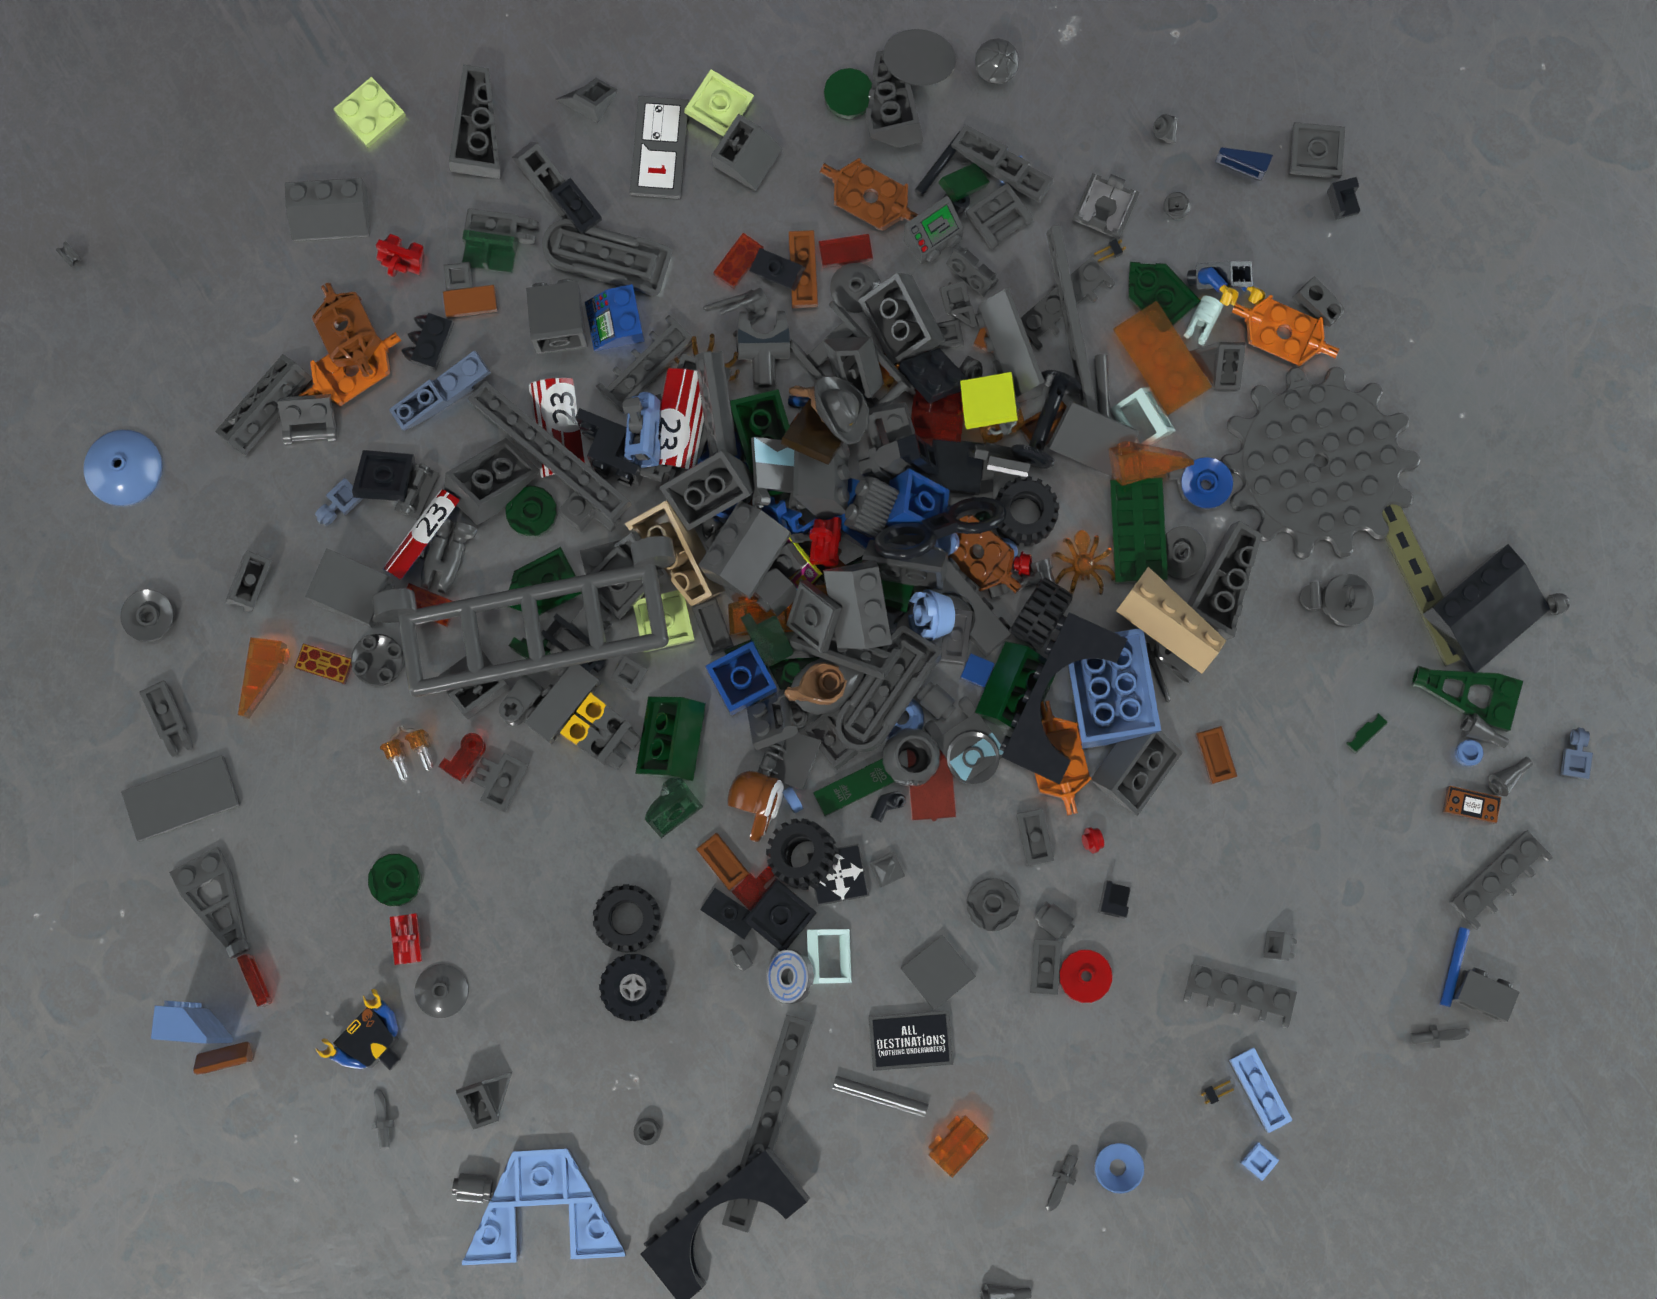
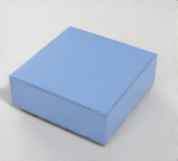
[1240,1142,1279,1181]

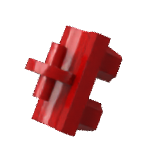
[376,234,424,277]
[809,517,842,567]
[390,913,423,965]

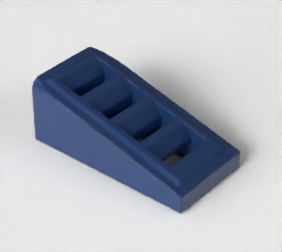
[1215,147,1273,180]

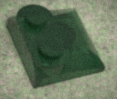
[645,778,703,839]

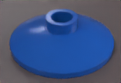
[1181,457,1233,509]

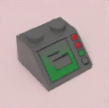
[903,196,964,264]

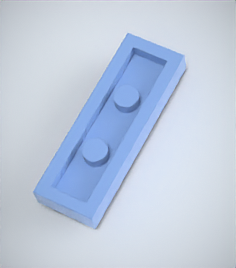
[1229,1047,1293,1133]

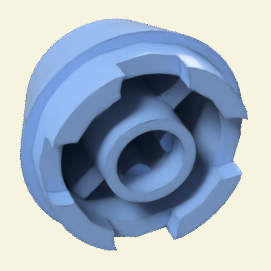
[908,589,955,642]

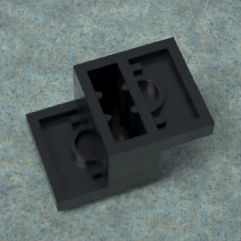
[575,408,643,487]

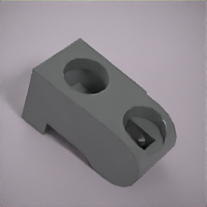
[1292,276,1345,327]

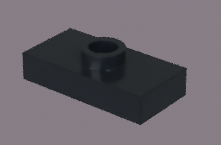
[550,178,602,235]
[749,248,805,291]
[700,888,752,940]

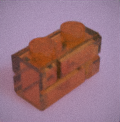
[928,1115,989,1178]

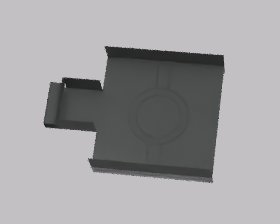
[968,442,1031,477]

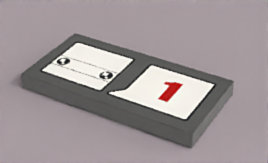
[630,96,689,199]

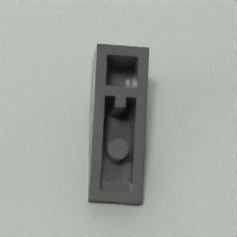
[512,142,568,219]

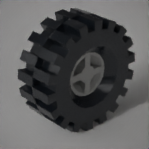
[599,954,668,1021]

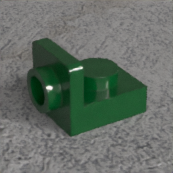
[508,637,552,659]

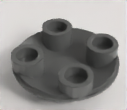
[351,634,404,686]

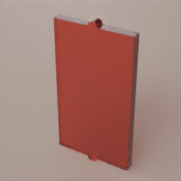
[907,749,956,822]

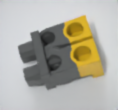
[560,692,641,769]

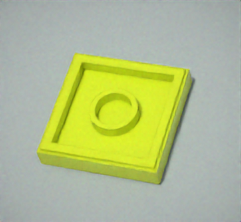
[960,372,1018,429]

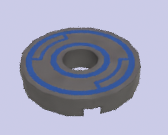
[766,950,814,1004]

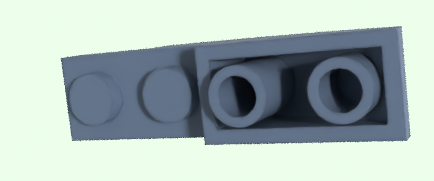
[389,351,491,431]

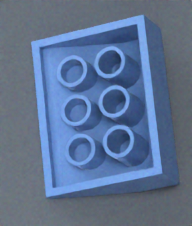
[1068,629,1161,749]

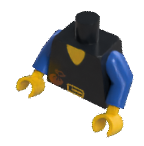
[1187,261,1265,306]
[315,989,401,1070]

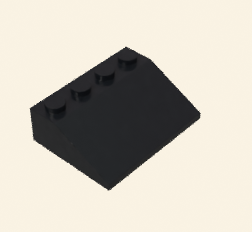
[1423,544,1550,674]

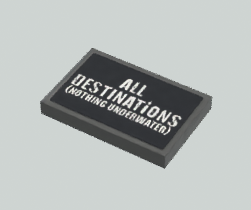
[869,1010,953,1071]

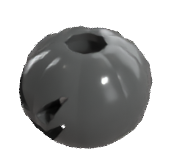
[883,728,940,786]

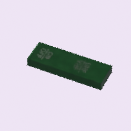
[813,758,895,817]

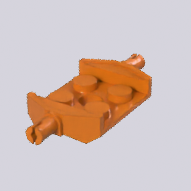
[299,332,401,406]

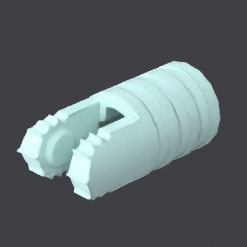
[1183,295,1223,346]

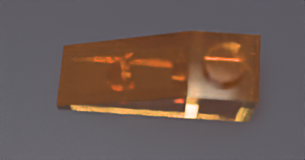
[1108,441,1194,486]
[238,637,290,719]

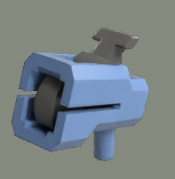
[623,392,661,468]

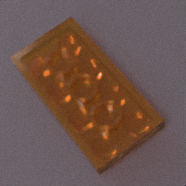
[1113,301,1212,416]

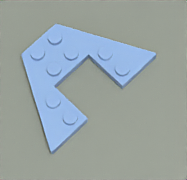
[462,1148,626,1265]

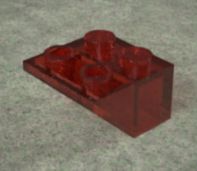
[911,388,964,442]

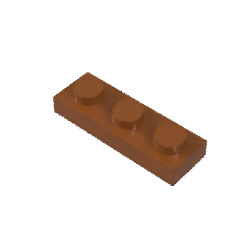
[789,230,818,308]

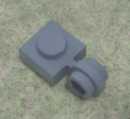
[315,478,364,526]
[1560,727,1593,779]

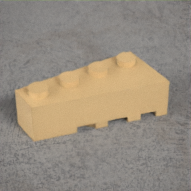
[625,500,725,606]
[1116,567,1226,674]

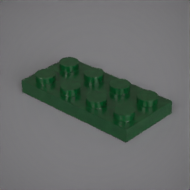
[1110,478,1168,584]

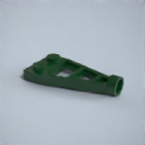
[1412,666,1523,732]

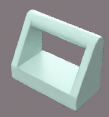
[1111,387,1176,453]
[807,929,852,984]

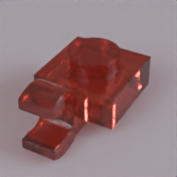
[731,866,775,910]

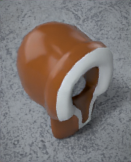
[727,771,784,842]

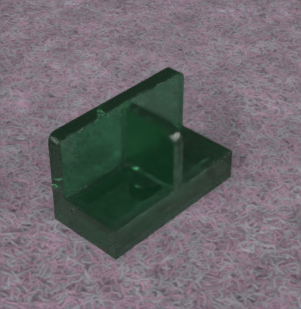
[462,230,517,274]
[741,613,794,668]

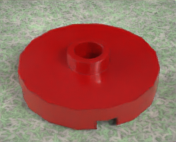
[1059,950,1112,1003]

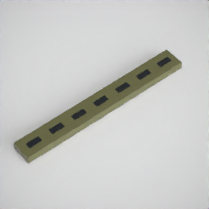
[1383,504,1461,667]

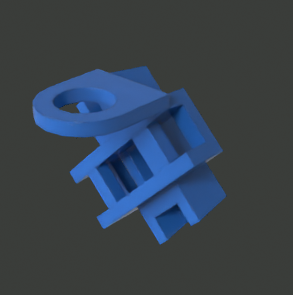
[761,496,818,535]

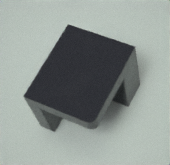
[1327,177,1360,220]
[1098,880,1130,919]

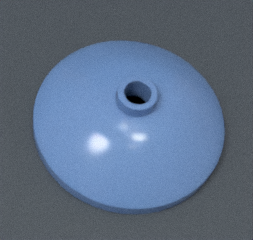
[84,430,162,506]

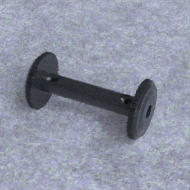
[1011,370,1082,469]

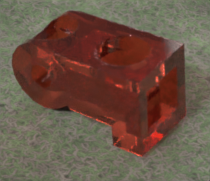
[438,733,486,784]

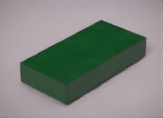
[938,163,990,202]

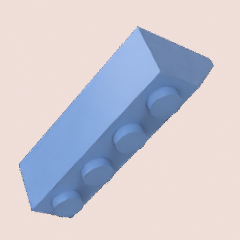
[151,1001,233,1044]

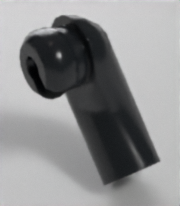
[870,791,906,823]

